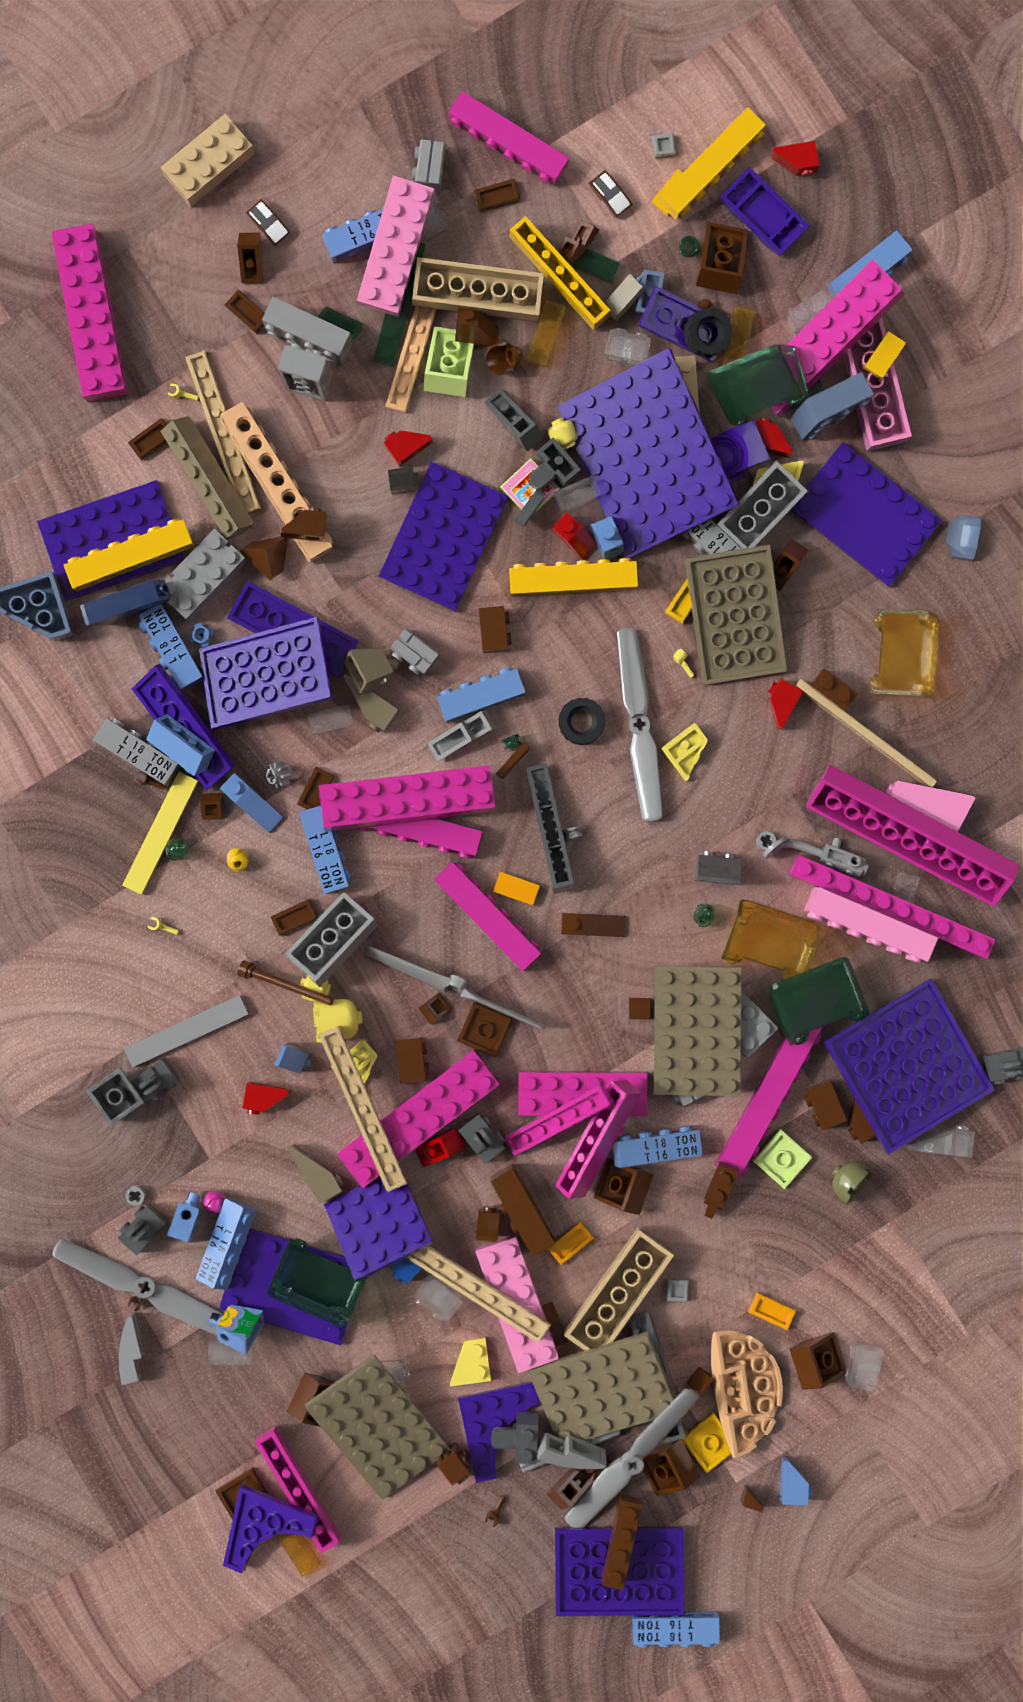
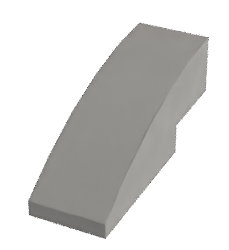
[427,710,497,762]
[119,1313,145,1385]
[537,1433,606,1469]

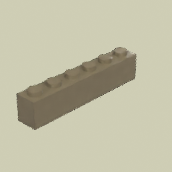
[160,416,254,539]

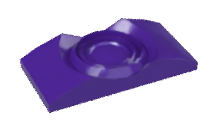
[720,167,810,257]
[711,420,770,477]

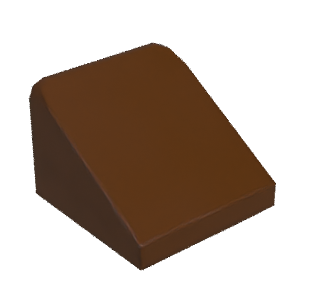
[200,793,223,819]
[419,993,451,1024]
[687,1367,713,1397]
[740,1485,764,1512]

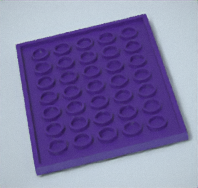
[557,348,740,558]

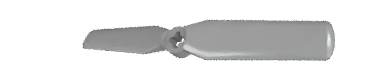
[617,628,663,822]
[366,946,546,1030]
[53,1239,224,1335]
[565,1389,700,1528]

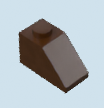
[237,232,263,283]
[455,308,499,346]
[280,507,326,542]
[773,538,808,591]
[848,1097,876,1144]
[476,1206,500,1242]

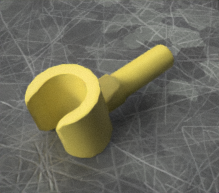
[168,384,199,401]
[673,649,694,678]
[148,917,179,935]

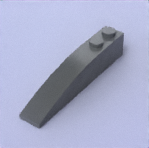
[526,763,575,894]
[629,1310,689,1443]

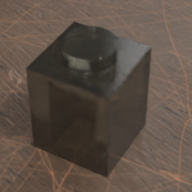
[388,466,420,495]

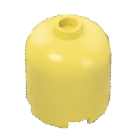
[313,999,362,1043]

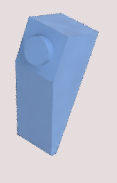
[220,773,283,833]

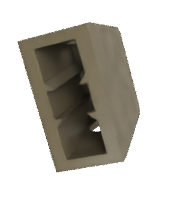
[344,648,399,694]

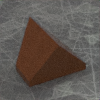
[240,537,288,581]

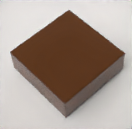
[629,998,651,1020]

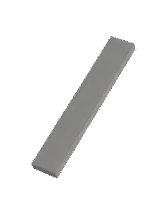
[124,995,249,1067]

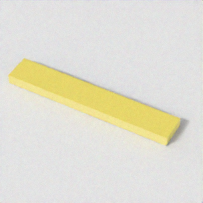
[122,772,199,895]

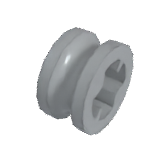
[562,825,583,841]
[756,831,776,851]
[125,1185,146,1206]

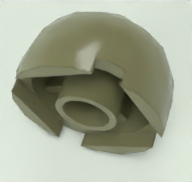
[832,1161,873,1205]

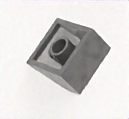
[694,851,741,885]
[86,1067,145,1126]

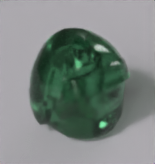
[165,838,188,861]
[693,903,716,927]

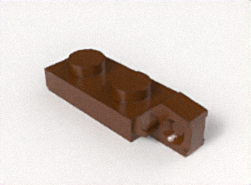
[704,1161,739,1219]

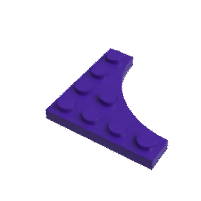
[458,1381,541,1483]
[223,1485,319,1574]

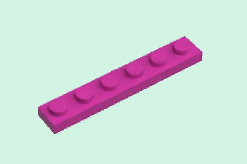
[504,1083,614,1156]

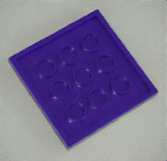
[324,1168,433,1282]

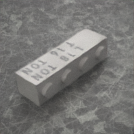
[680,519,741,555]
[93,718,180,786]

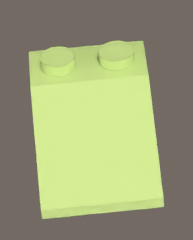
[424,326,474,397]

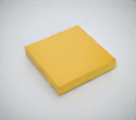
[682,1412,731,1473]

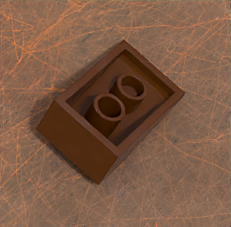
[696,221,748,294]

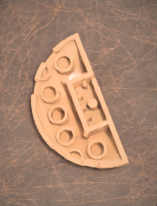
[711,1330,783,1458]

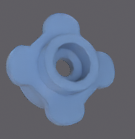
[189,623,214,648]

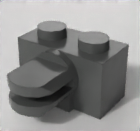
[529,437,581,490]
[982,1047,1023,1084]
[131,1058,179,1105]
[458,1113,506,1164]
[118,1204,168,1256]
[491,1412,538,1464]

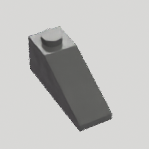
[485,389,543,452]

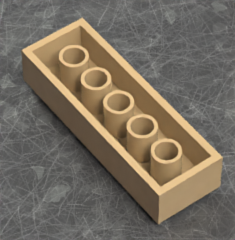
[412,257,544,322]
[564,1227,674,1350]

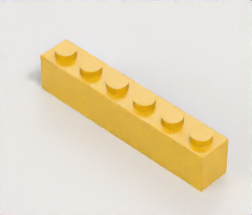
[658,107,766,220]
[510,216,610,331]
[64,518,195,592]
[509,558,638,597]

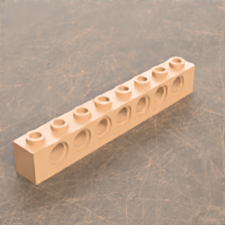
[220,402,333,563]

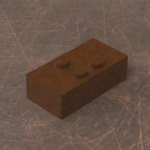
[490,1164,555,1257]

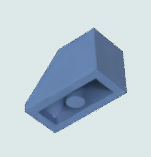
[274,1043,312,1074]
[780,1456,812,1506]

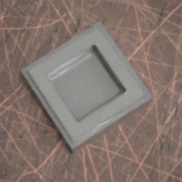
[652,133,676,159]
[666,1279,689,1302]

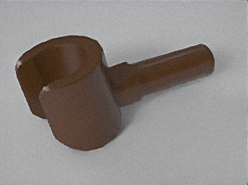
[697,299,727,314]
[135,771,166,790]
[128,1283,149,1311]
[485,1495,506,1527]

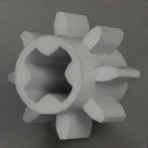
[266,761,293,788]

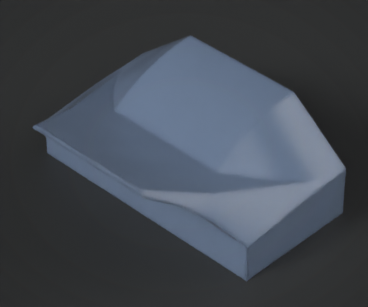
[631,269,664,314]
[946,515,981,561]

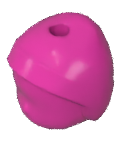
[203,1191,226,1214]

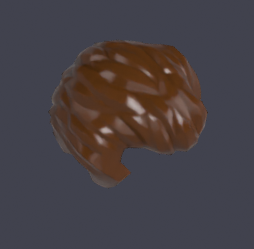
[485,339,524,375]

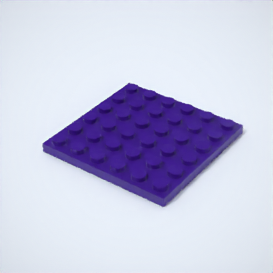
[823,979,995,1154]

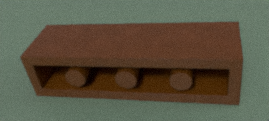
[601,1494,642,1590]

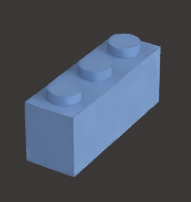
[146,714,215,776]

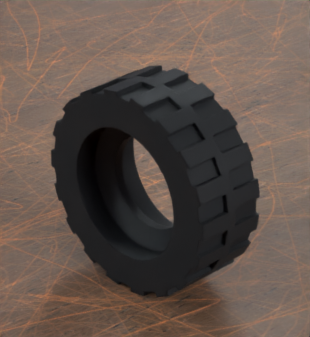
[683,307,733,357]
[558,698,605,745]

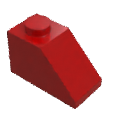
[771,141,819,177]
[755,418,792,458]
[383,430,433,467]
[552,512,597,560]
[768,679,803,729]
[242,1082,291,1115]
[415,1128,466,1167]

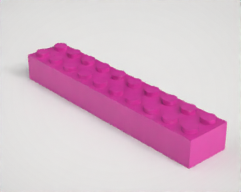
[806,764,1019,907]

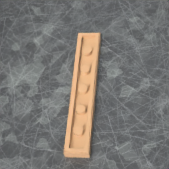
[385,306,437,414]

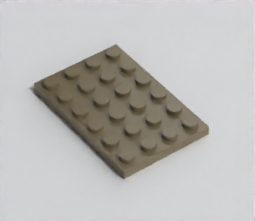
[685,544,787,685]
[654,966,741,1096]
[528,1332,675,1440]
[305,1354,451,1500]

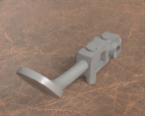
[763,836,869,878]

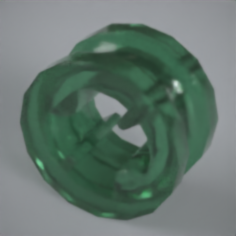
[679,236,698,258]
[501,734,522,750]

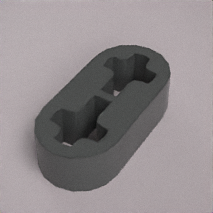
[515,489,547,527]

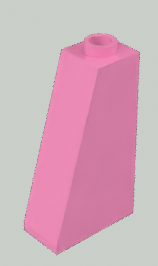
[885,781,975,832]

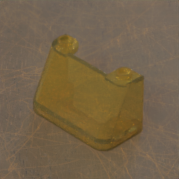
[869,609,939,699]
[721,900,820,985]

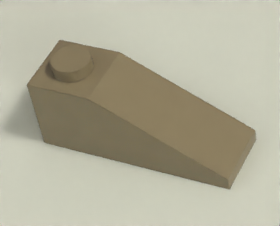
[344,674,399,733]
[288,1144,344,1204]

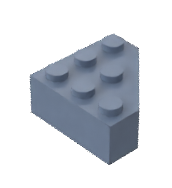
[790,372,874,440]
[0,571,76,641]

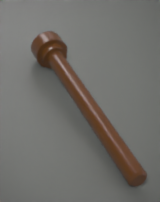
[237,960,334,1005]

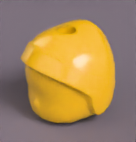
[227,848,249,872]

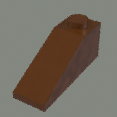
[561,913,625,937]
[547,1445,611,1510]

